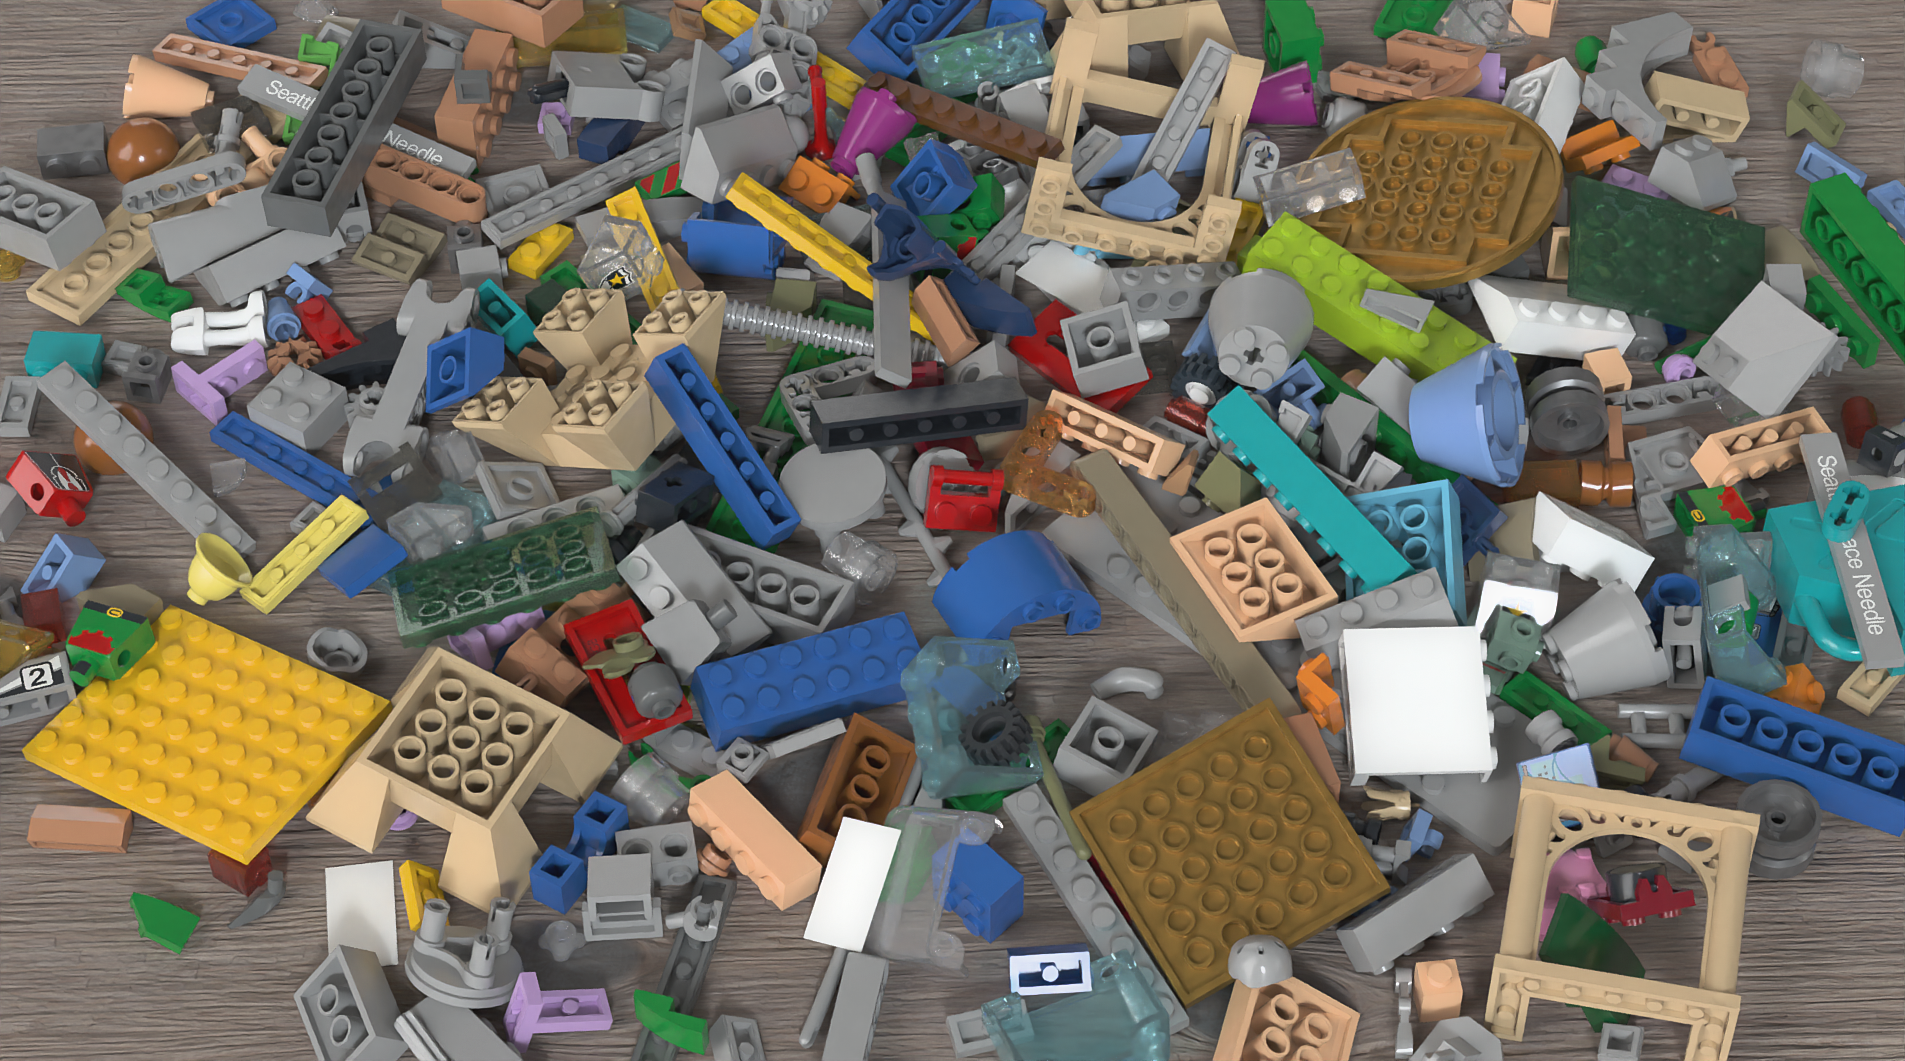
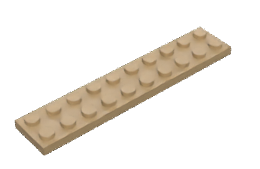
[26,94,286,326]

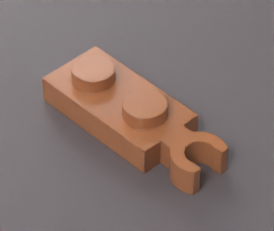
[1689,32,1749,98]

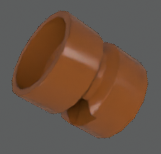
[1577,459,1633,508]

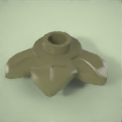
[582,632,656,679]

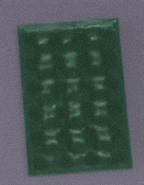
[1567,175,1765,336]
[387,506,620,649]

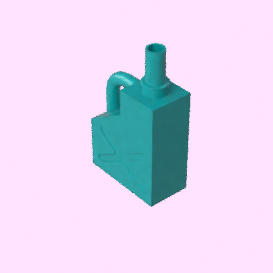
[1757,484,1905,677]

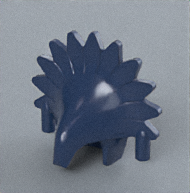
[866,193,981,285]

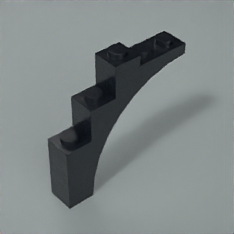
[307,318,524,400]

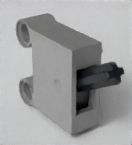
[527,51,666,126]

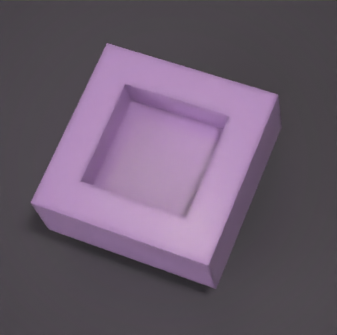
[538,102,575,135]

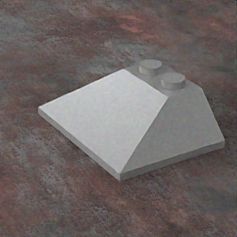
[1692,281,1839,419]

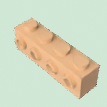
[1040,389,1185,480]
[1690,406,1832,489]
[688,770,822,911]

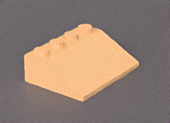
[1169,497,1338,642]
[1213,976,1360,1061]

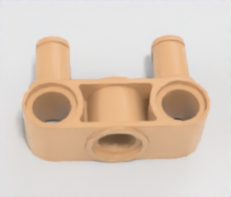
[192,126,288,206]

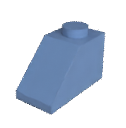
[1100,169,1180,222]
[20,533,106,613]

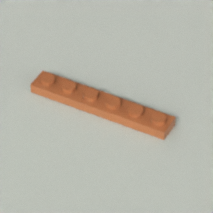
[152,33,328,90]

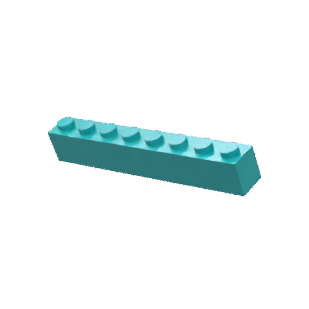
[1207,385,1418,594]

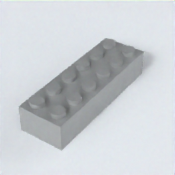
[634,524,855,645]

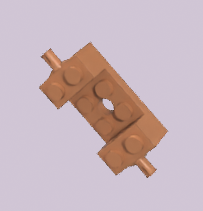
[495,568,652,709]

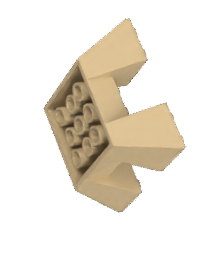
[1034,0,1240,103]
[452,288,726,471]
[306,647,623,914]

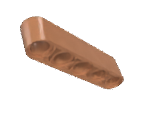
[362,144,488,224]

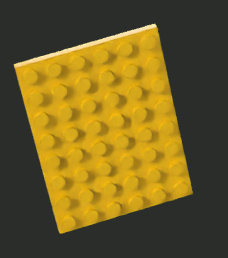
[22,604,393,865]

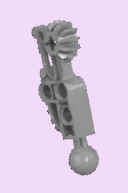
[748,0,833,154]

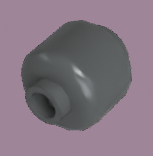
[1625,308,1667,362]
[628,662,683,719]

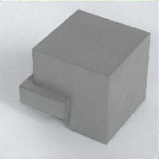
[582,853,663,941]

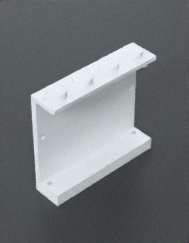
[1338,626,1498,786]

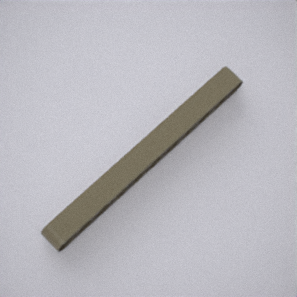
[1070,448,1302,718]

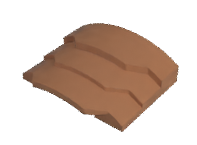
[1330,29,1486,102]

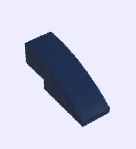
[577,118,645,164]
[943,271,1037,337]

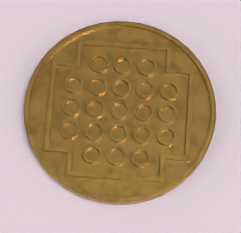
[1291,96,1564,291]

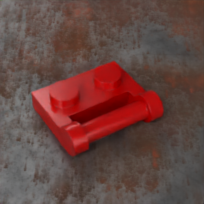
[923,464,1004,533]

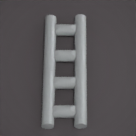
[1617,703,1696,749]

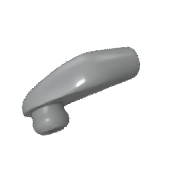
[1090,667,1164,700]

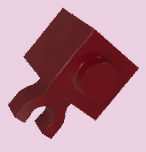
[892,360,944,391]

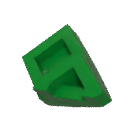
[129,892,201,955]

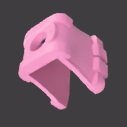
[1539,848,1609,941]

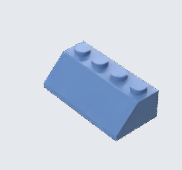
[1073,128,1211,186]

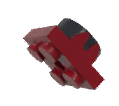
[1587,862,1696,927]

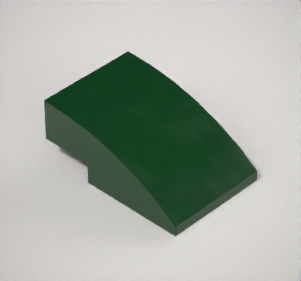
[1538,893,1646,1033]

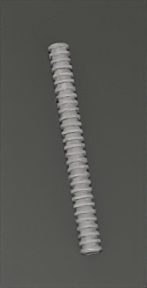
[680,288,973,371]

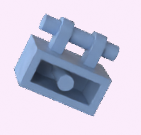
[1253,358,1327,430]

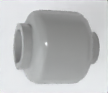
[1321,97,1368,137]

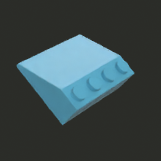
[1345,479,1467,627]

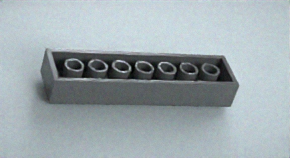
[261,19,427,237]

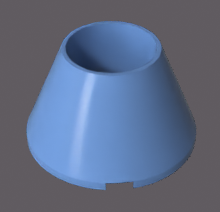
[1409,343,1526,487]

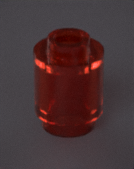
[1164,395,1211,439]
[1840,396,1880,449]

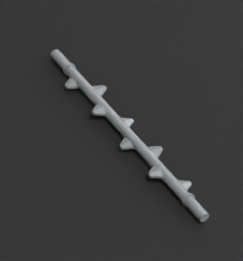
[870,445,1003,656]

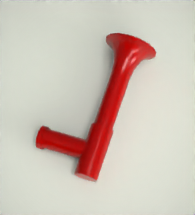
[805,65,837,161]

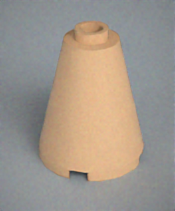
[123,54,215,119]

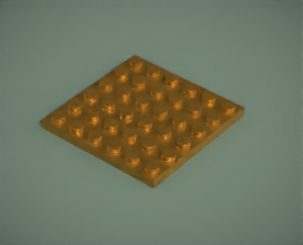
[1069,697,1391,1009]

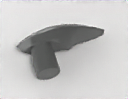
[227,870,286,929]

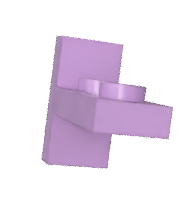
[171,339,268,425]
[440,588,546,670]
[503,972,613,1053]

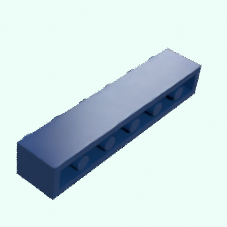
[644,343,801,550]

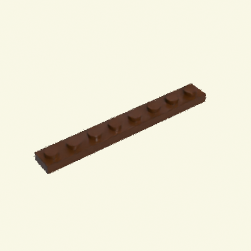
[857,71,1065,169]

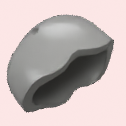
[307,627,368,682]
[1228,934,1293,988]

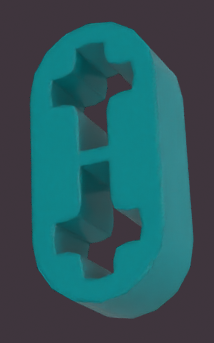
[1821,481,1870,543]

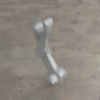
[1394,967,1413,1059]

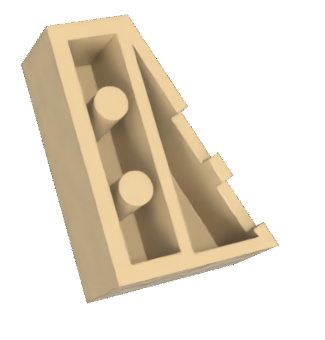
[1630,71,1750,144]

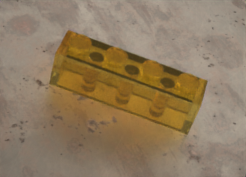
[495,8,628,69]

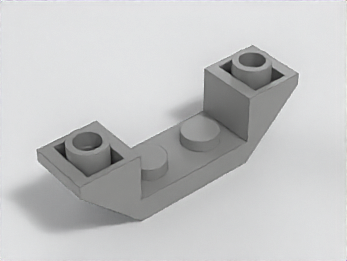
[642,723,770,784]

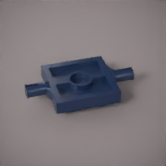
[1452,474,1508,567]

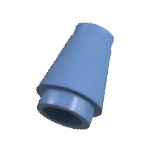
[267,297,301,343]

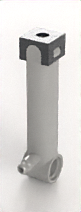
[1857,421,1905,478]

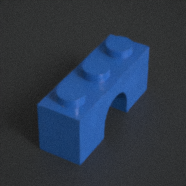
[529,791,630,915]

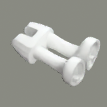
[171,290,270,355]

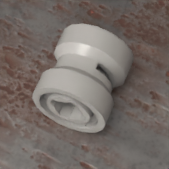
[1525,710,1578,755]

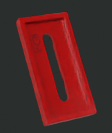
[1008,299,1153,413]
[563,599,693,746]

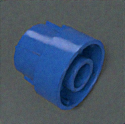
[1642,573,1705,648]

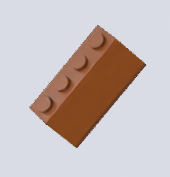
[795,712,921,868]

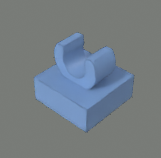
[285,262,333,304]
[1399,808,1444,862]

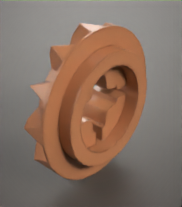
[267,336,323,377]

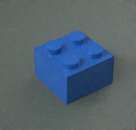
[934,828,1024,944]

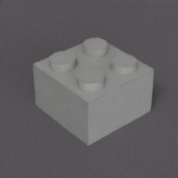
[1060,301,1149,399]
[247,362,349,456]
[1053,696,1159,797]

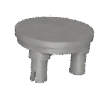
[779,443,887,558]
[405,897,524,1008]

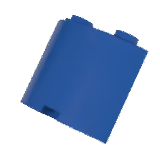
[681,196,793,280]
[932,530,1101,662]

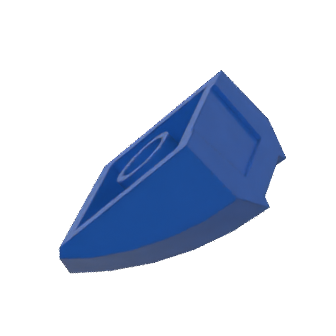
[890,139,978,216]

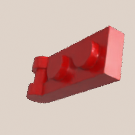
[291,294,362,360]

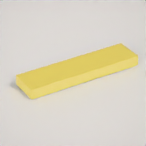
[239,494,369,615]

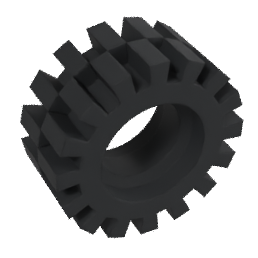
[958,700,1033,773]

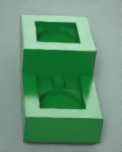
[115,268,194,322]
[633,989,709,1055]

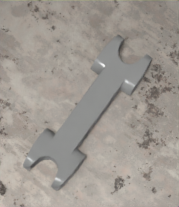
[343,278,480,486]

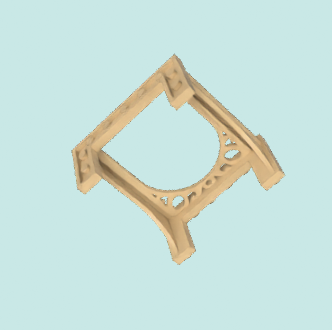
[1021,17,1265,265]
[1483,776,1760,1061]

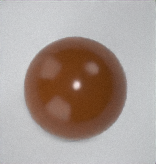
[106,117,181,185]
[73,400,154,475]

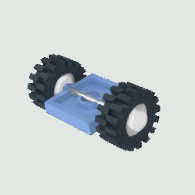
[1171,309,1245,418]

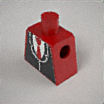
[5,450,93,527]

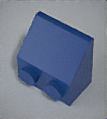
[425,327,505,414]

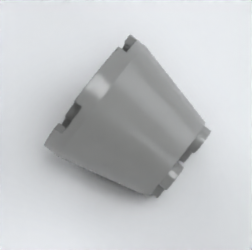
[1208,268,1314,390]
[1541,578,1670,702]

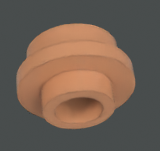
[696,843,732,877]

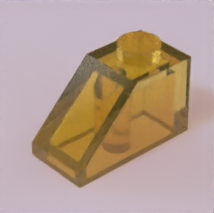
[0,620,54,679]

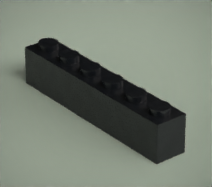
[809,377,1029,454]

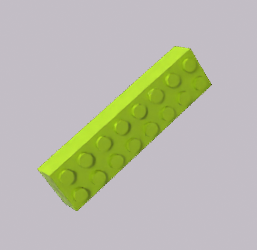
[1241,211,1517,383]

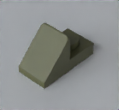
[1786,80,1846,150]
[1590,735,1645,791]

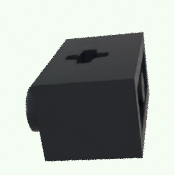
[635,461,715,532]

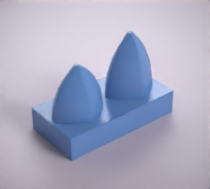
[1795,141,1868,188]

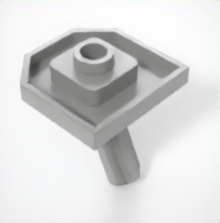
[1408,1016,1504,1061]

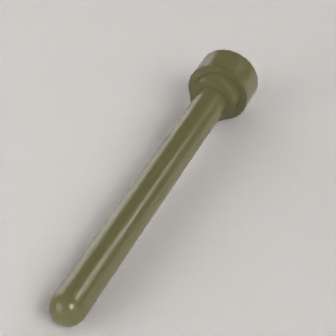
[1024,715,1092,860]

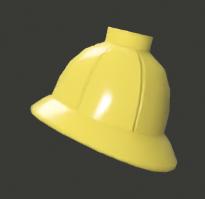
[187,533,253,606]

